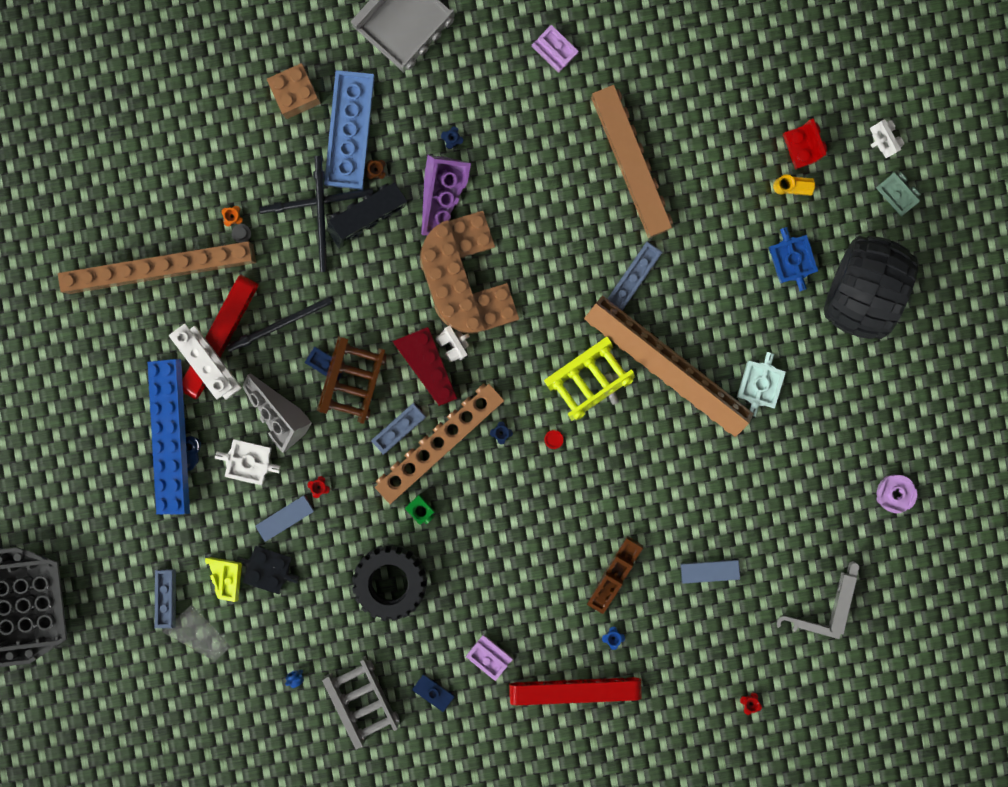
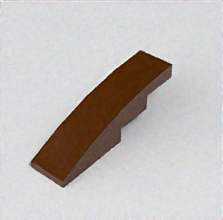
[587,536,644,614]

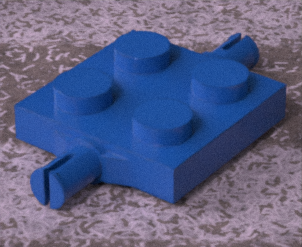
[769,227,818,291]

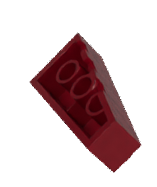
[392,327,458,406]

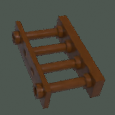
[317,336,386,424]

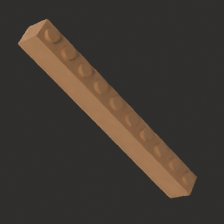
[58,241,256,294]
[584,295,754,437]

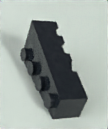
[327,182,407,249]

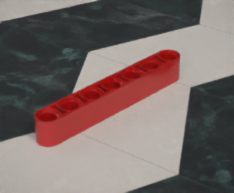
[182,274,259,400]
[509,677,642,705]

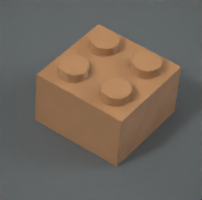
[267,63,321,119]

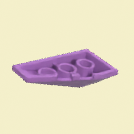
[421,155,471,235]

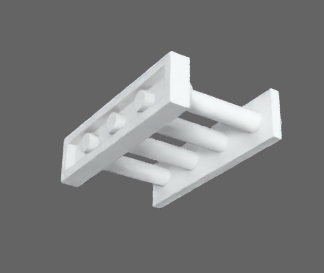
[168,324,242,400]

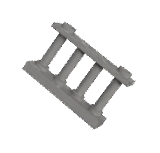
[322,656,400,749]

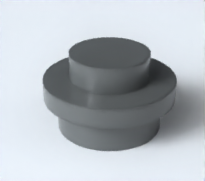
[232,224,251,243]

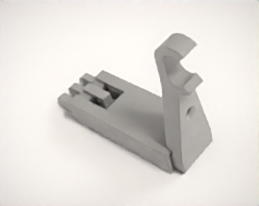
[777,561,859,639]

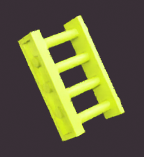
[544,337,635,421]

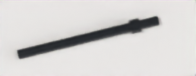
[313,156,327,272]
[259,188,374,214]
[226,296,333,352]

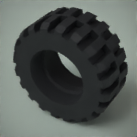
[352,544,427,621]

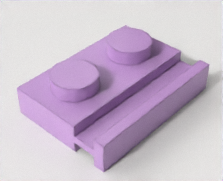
[532,25,579,73]
[466,634,513,681]

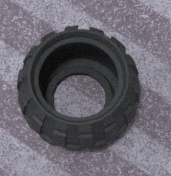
[824,236,919,339]

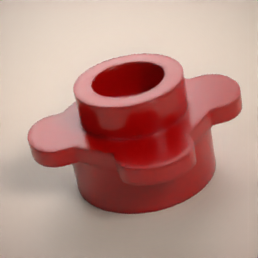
[308,476,330,498]
[740,693,762,715]

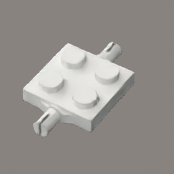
[215,439,281,485]

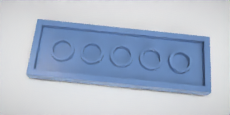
[324,70,375,190]

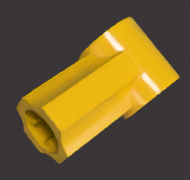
[773,174,815,196]

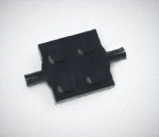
[236,546,300,594]

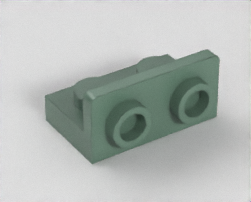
[876,170,921,216]

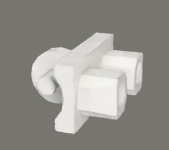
[870,119,904,158]
[436,326,470,362]

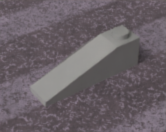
[242,373,312,453]

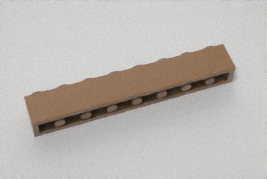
[591,85,673,239]

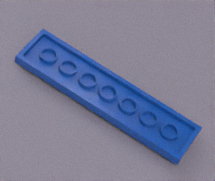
[147,359,190,514]

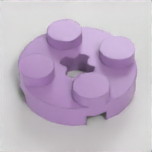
[877,475,917,513]

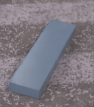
[607,241,662,311]

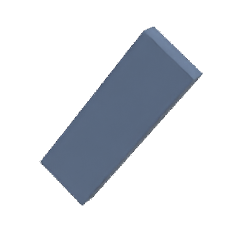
[371,403,426,455]
[255,495,314,542]
[680,560,740,584]
[155,570,176,628]

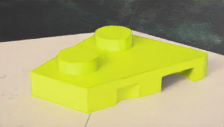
[205,557,242,602]

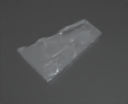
[163,605,230,661]

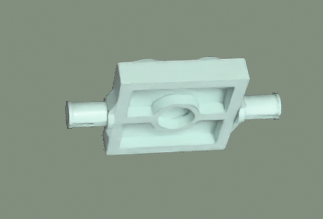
[737,352,786,417]

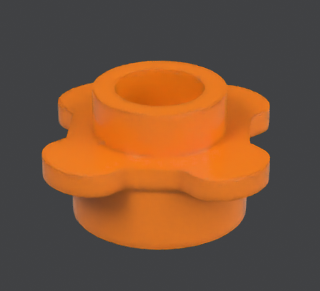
[221,206,243,227]

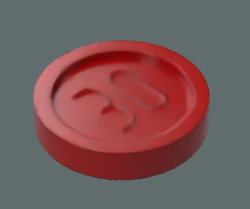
[544,430,563,449]

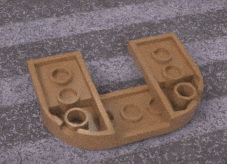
[420,211,519,333]

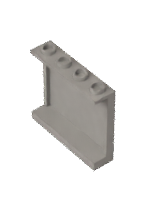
[351,0,455,73]

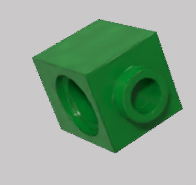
[405,494,435,525]

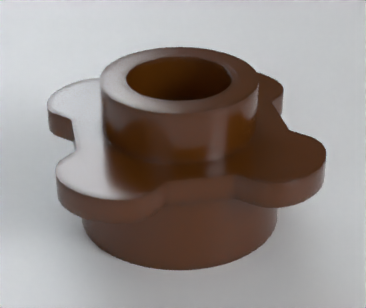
[367,160,386,179]

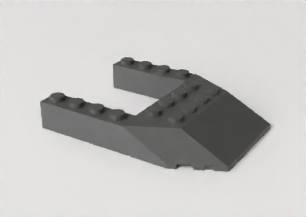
[0,547,68,667]

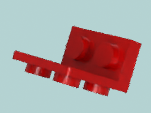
[783,119,827,170]

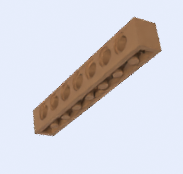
[375,384,504,504]

